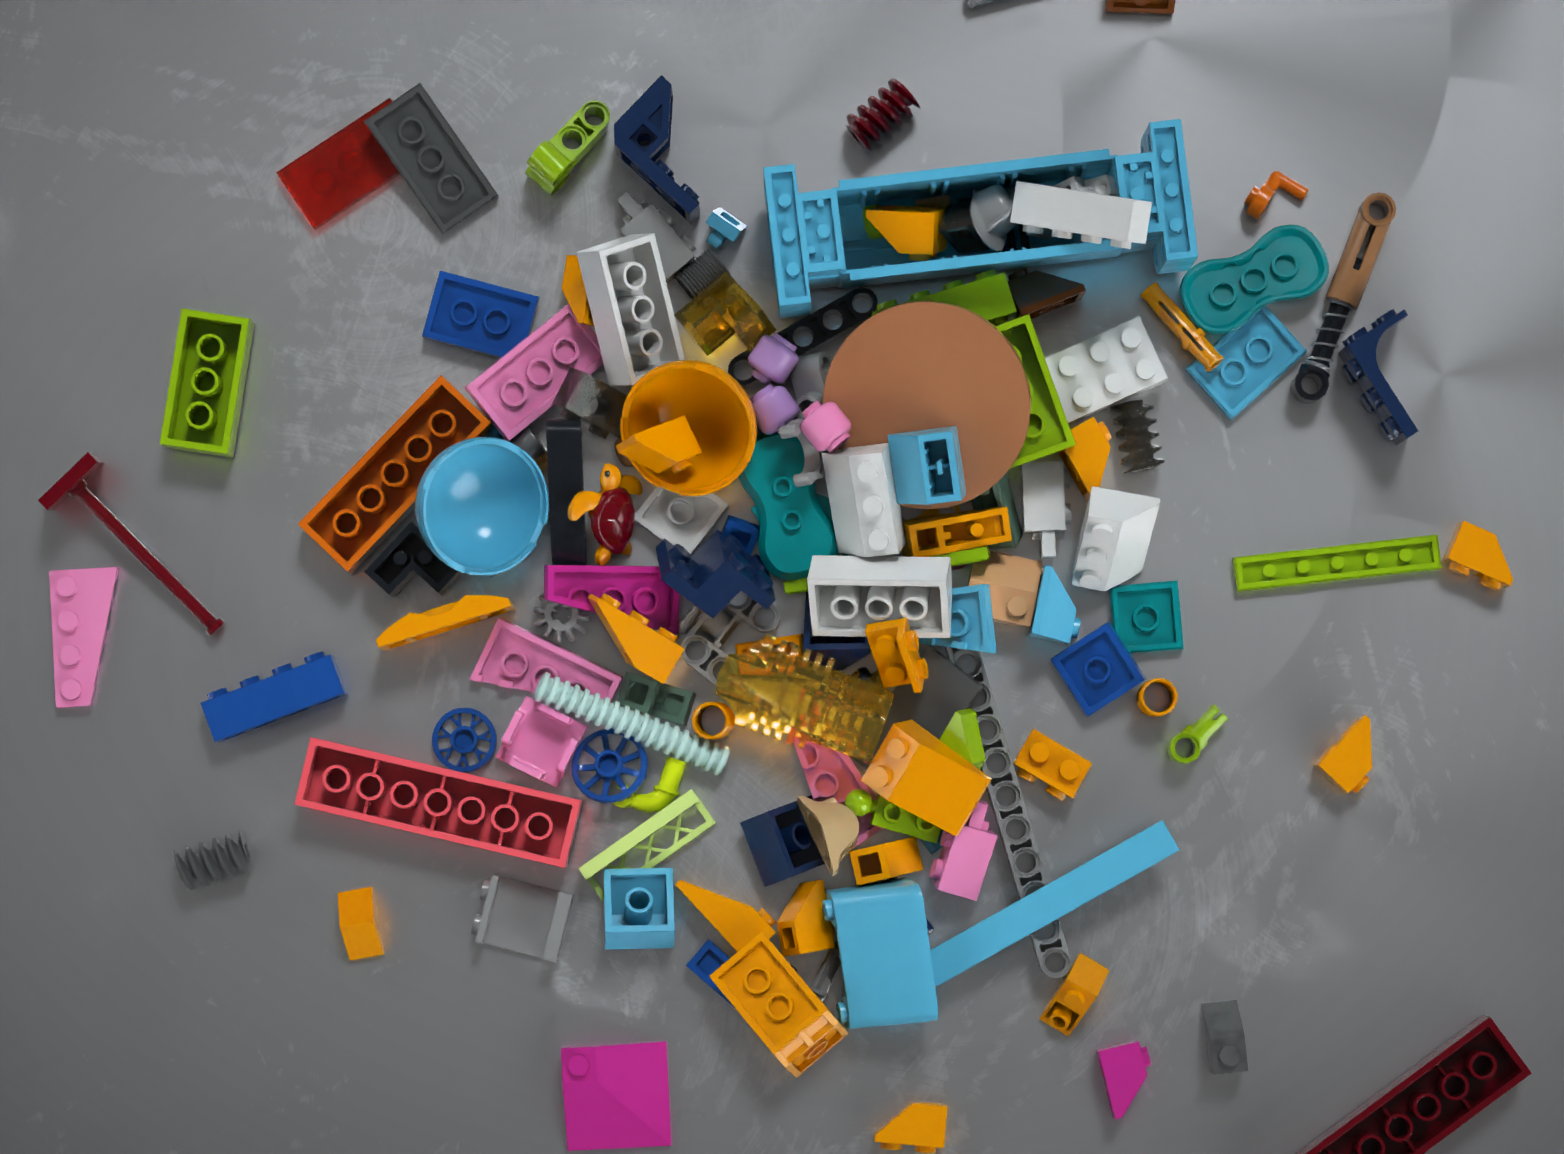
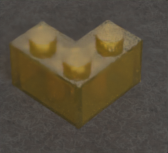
[674,271,776,356]

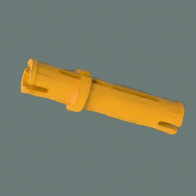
[1140,282,1224,372]

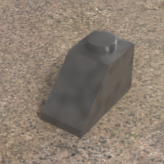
[1202,1000,1248,1074]

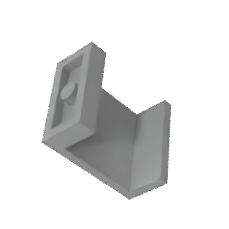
[471,875,574,962]

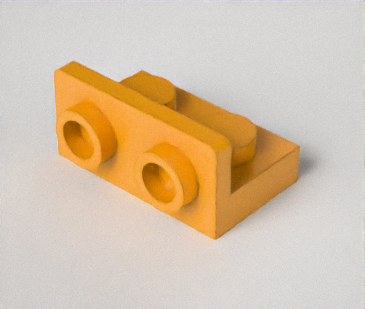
[865,618,928,693]
[1013,729,1093,801]

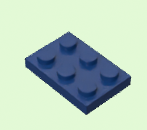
[422,271,540,358]

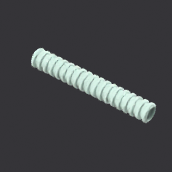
[534,672,730,775]

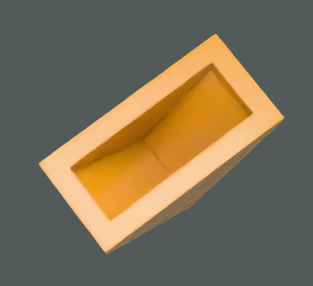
[337,887,384,961]

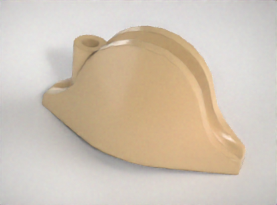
[797,796,859,877]

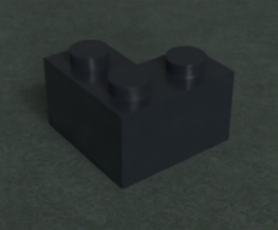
[364,521,462,597]

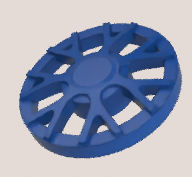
[432,708,497,772]

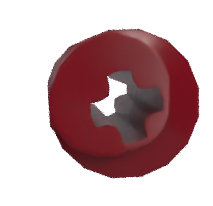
[846,78,921,153]

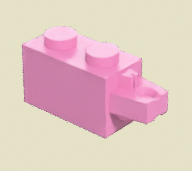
[930,800,998,901]

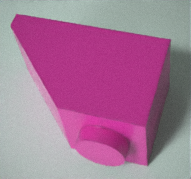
[1096,1040,1151,1119]

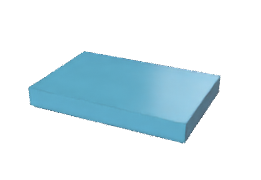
[1185,306,1307,420]

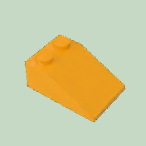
[861,719,992,836]

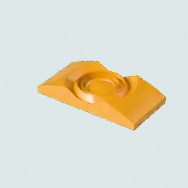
[376,595,515,651]

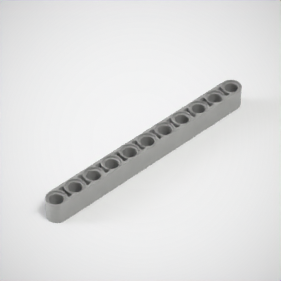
[944,647,1071,978]

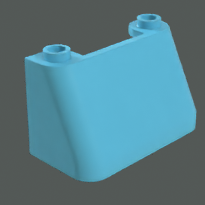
[822,877,938,1029]

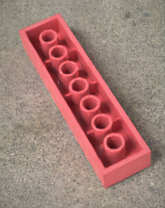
[294,737,582,868]

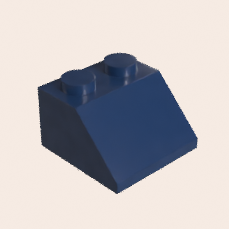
[740,795,825,887]

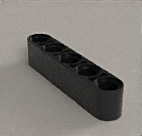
[728,287,878,389]
[546,418,587,565]

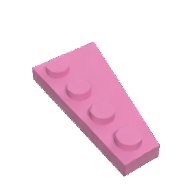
[49,567,120,708]
[469,617,623,702]

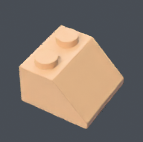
[967,551,1042,629]

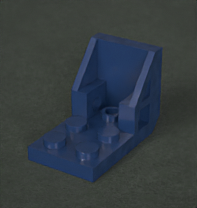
[614,75,700,225]

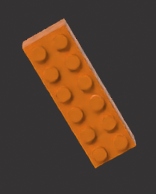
[298,375,492,574]

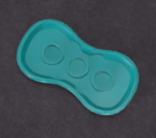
[1180,225,1329,334]
[738,432,838,580]

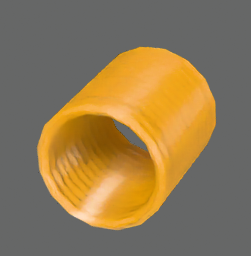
[1136,678,1178,717]
[692,702,735,739]

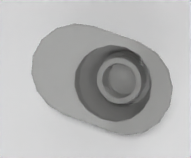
[970,185,1017,251]

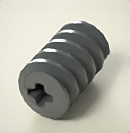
[174,830,251,890]

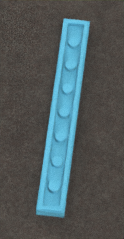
[930,820,1179,986]

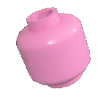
[800,401,851,453]

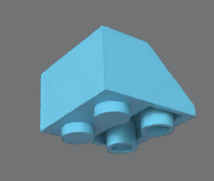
[887,426,967,505]

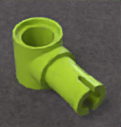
[1167,704,1228,764]

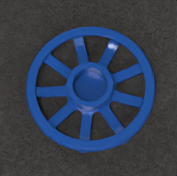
[571,728,648,804]

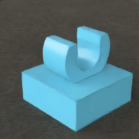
[705,207,748,249]

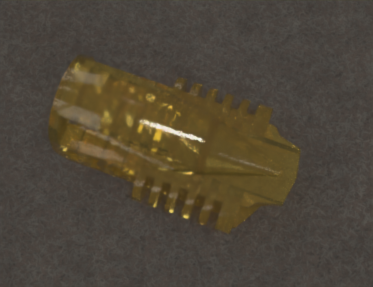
[715,634,894,765]

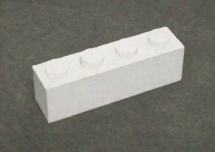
[1010,181,1152,249]

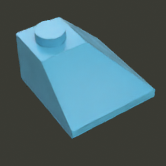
[1027,565,1081,645]

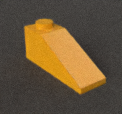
[902,506,1012,557]
[675,880,776,952]

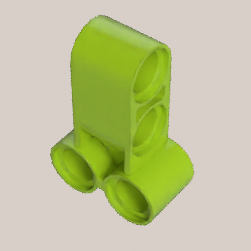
[525,100,610,196]

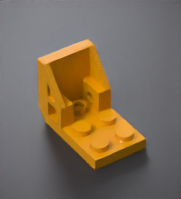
[709,931,849,1078]

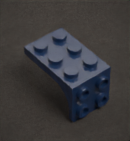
[1338,309,1418,445]

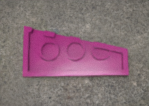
[544,565,679,635]

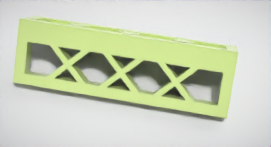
[578,789,716,902]

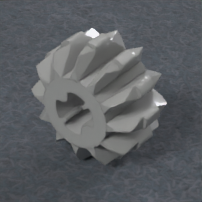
[533,594,592,644]

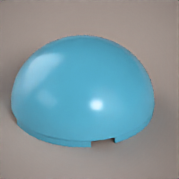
[415,437,549,575]

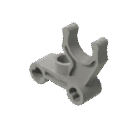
[779,351,832,487]

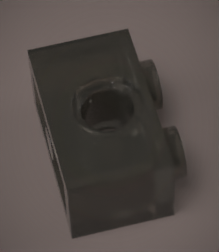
[552,367,627,440]

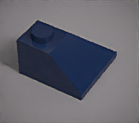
[803,592,872,672]

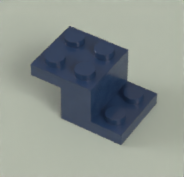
[656,529,776,618]

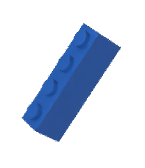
[201,651,348,743]

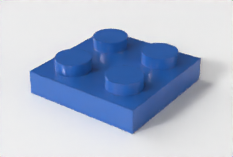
[1050,621,1147,717]

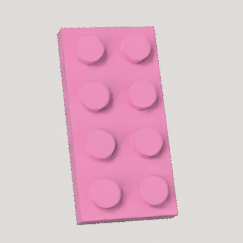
[464,303,604,441]

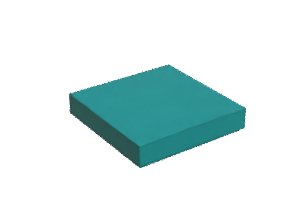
[1109,580,1184,654]

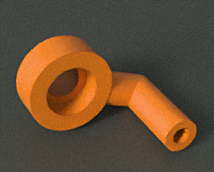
[1244,171,1309,220]

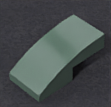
[617,672,696,726]

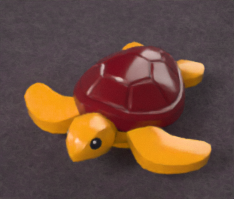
[568,463,643,566]

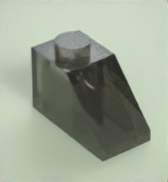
[938,198,990,255]

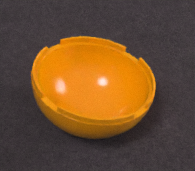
[620,360,757,496]

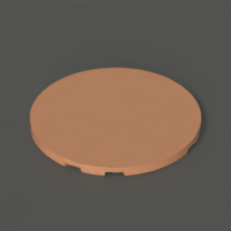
[823,301,1031,509]

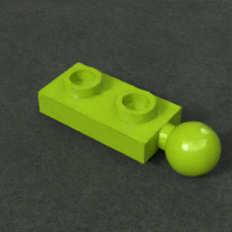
[845,789,941,844]

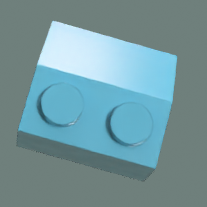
[604,868,675,950]

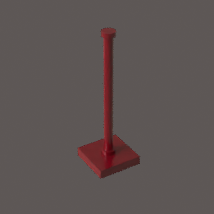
[38,452,224,636]

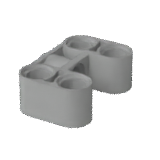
[681,596,780,688]

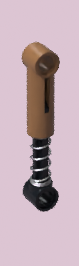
[1290,192,1396,404]

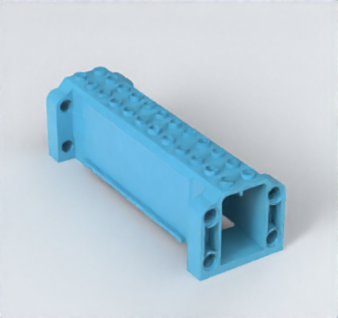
[763,119,1198,319]

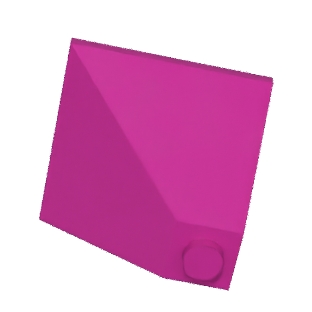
[561,1041,671,1151]

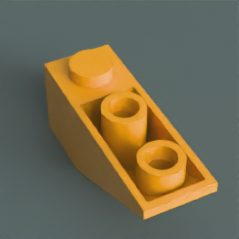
[588,593,685,684]

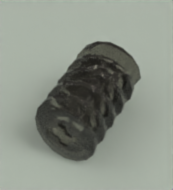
[1110,400,1165,474]

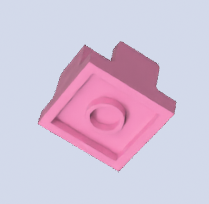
[496,696,588,788]

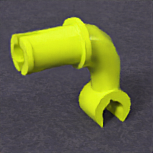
[613,757,686,812]

